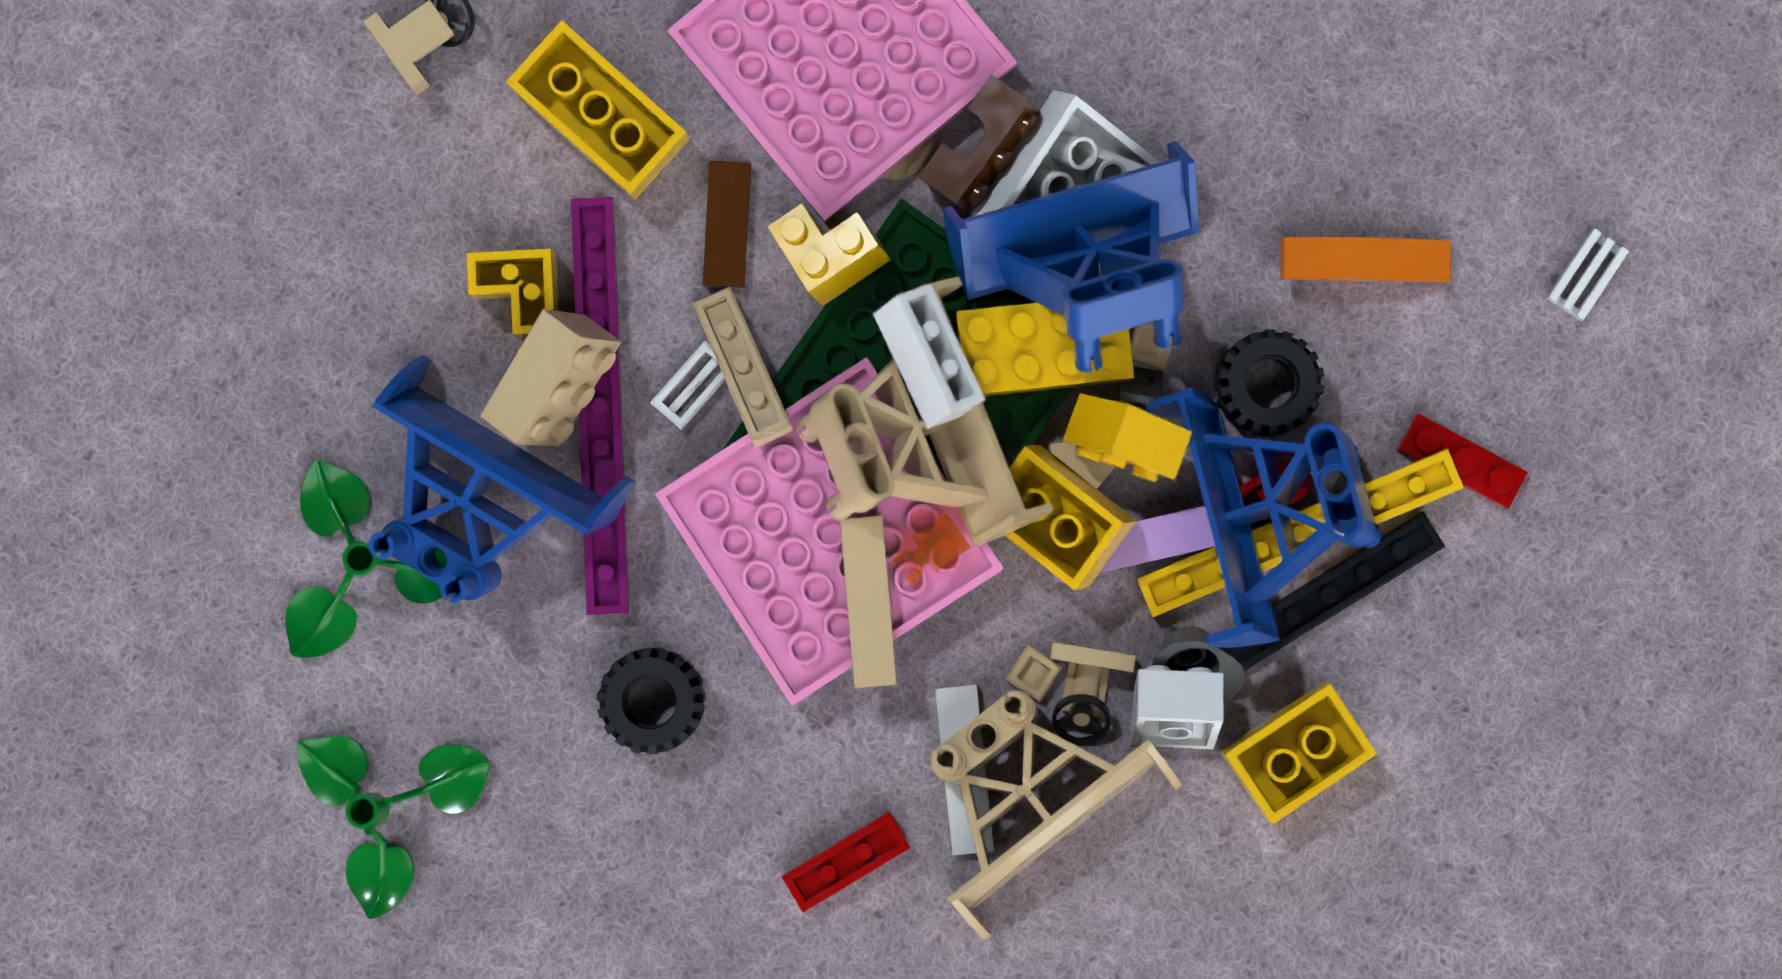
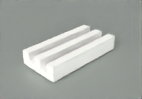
[1546,228,1629,321]
[650,341,726,430]

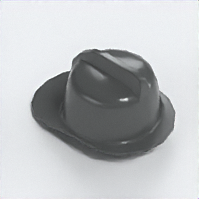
[1152,626,1246,700]

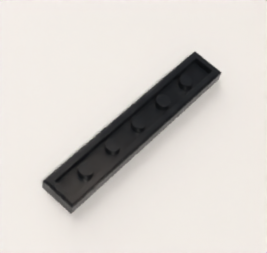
[1218,511,1446,671]

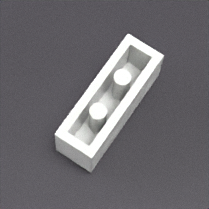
[873,284,986,429]

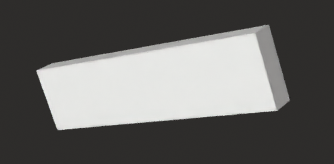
[935,684,994,855]

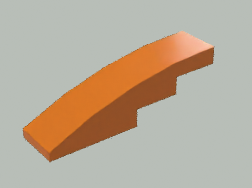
[1280,237,1451,283]

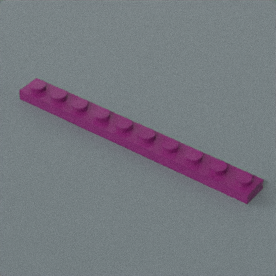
[571,197,630,615]

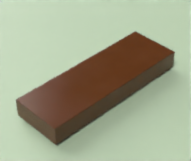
[703,160,752,288]

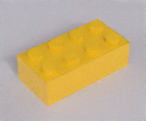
[506,20,690,200]
[955,303,1134,396]

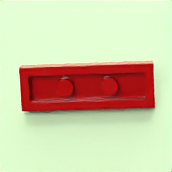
[1397,413,1528,509]
[782,811,911,913]

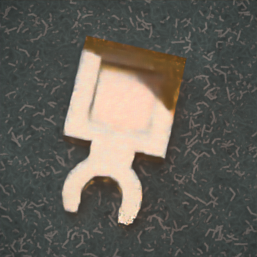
[892,513,971,583]

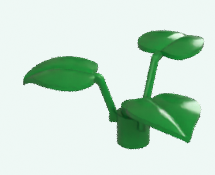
[285,460,447,658]
[297,735,490,919]

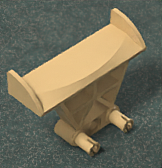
[796,276,1054,547]
[931,691,1182,941]

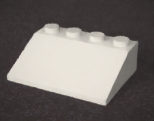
[970,90,1160,217]

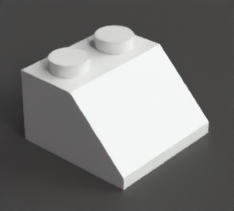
[1130,665,1223,749]

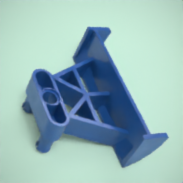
[943,141,1199,372]
[368,355,635,603]
[1147,387,1382,648]

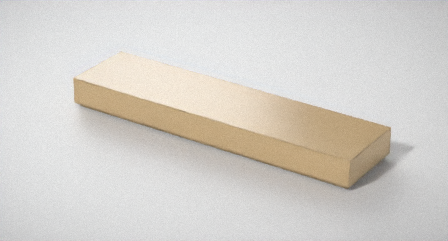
[692,287,794,448]
[840,516,897,688]

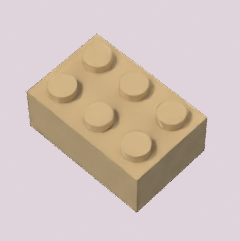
[480,309,621,447]

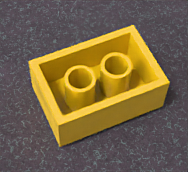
[1005,445,1137,591]
[1219,682,1377,825]

